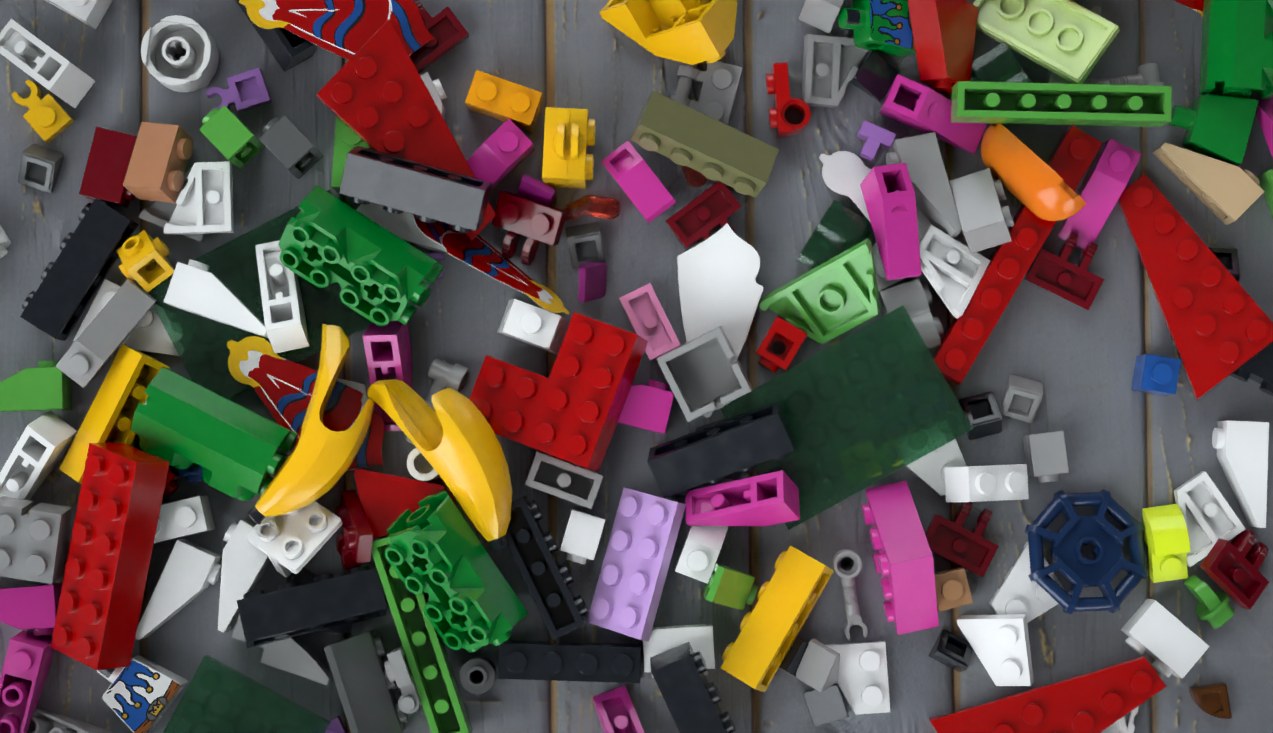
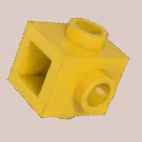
[116,230,174,293]

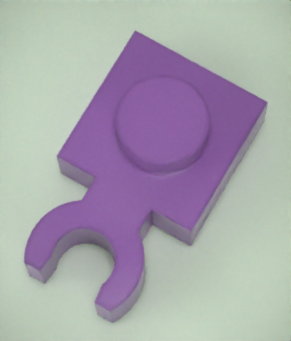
[205,67,272,113]

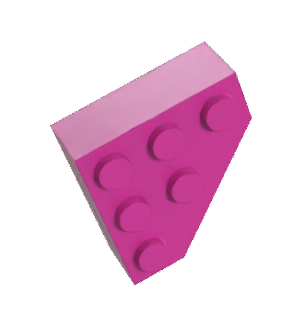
[861,480,939,635]

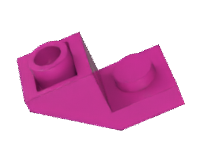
[601,141,676,223]

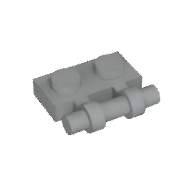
[670,61,743,125]
[384,646,422,714]

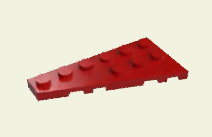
[316,19,496,241]
[1118,174,1273,401]
[929,656,1166,733]

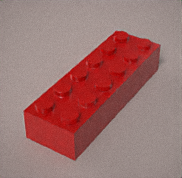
[50,443,170,670]

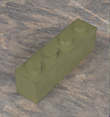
[630,91,779,198]

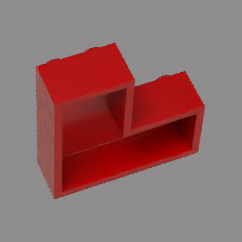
[469,312,648,472]

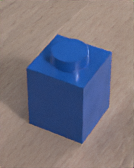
[1131,354,1181,396]

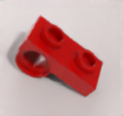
[766,62,811,138]

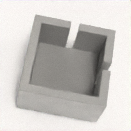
[656,326,752,422]
[0,496,72,584]

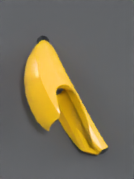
[248,323,375,525]
[366,379,512,550]

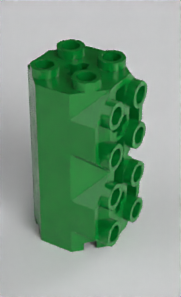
[1199,0,1273,99]
[279,186,444,326]
[130,367,299,501]
[385,490,528,653]

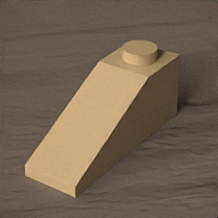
[1152,142,1265,225]

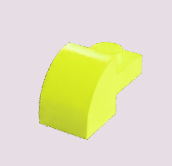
[1142,504,1190,583]

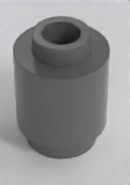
[459,656,497,694]

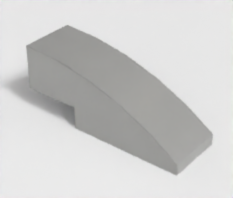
[232,615,333,685]

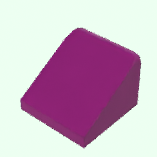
[517,174,556,206]
[578,262,607,303]

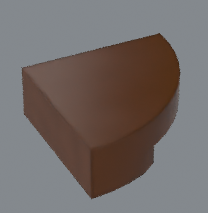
[1189,682,1232,719]

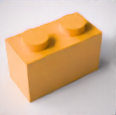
[465,70,544,132]

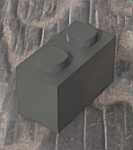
[259,115,323,179]

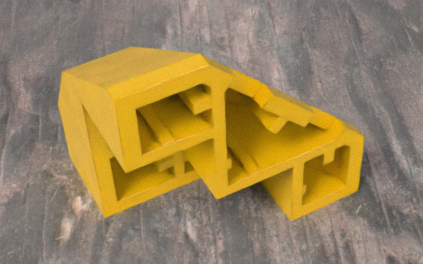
[599,0,738,65]

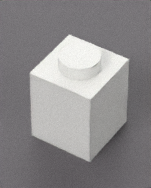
[560,509,606,564]

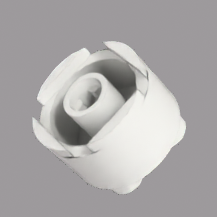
[141,15,219,92]

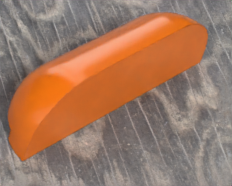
[980,123,1087,221]

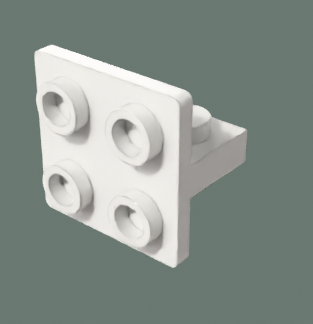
[246,501,343,578]

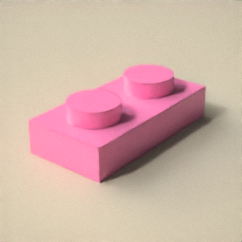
[619,283,681,361]

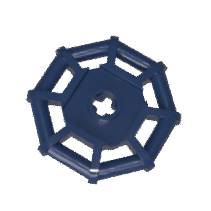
[1025,489,1149,615]

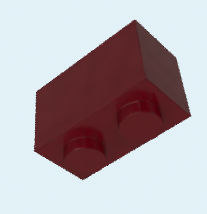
[79,126,137,208]

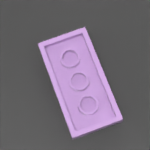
[587,487,686,641]

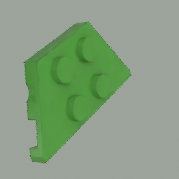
[758,238,881,344]

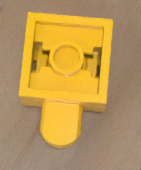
[542,107,596,189]

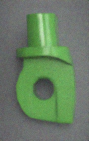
[1183,574,1235,629]

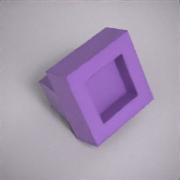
[856,120,896,162]

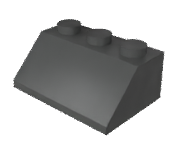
[324,629,409,733]

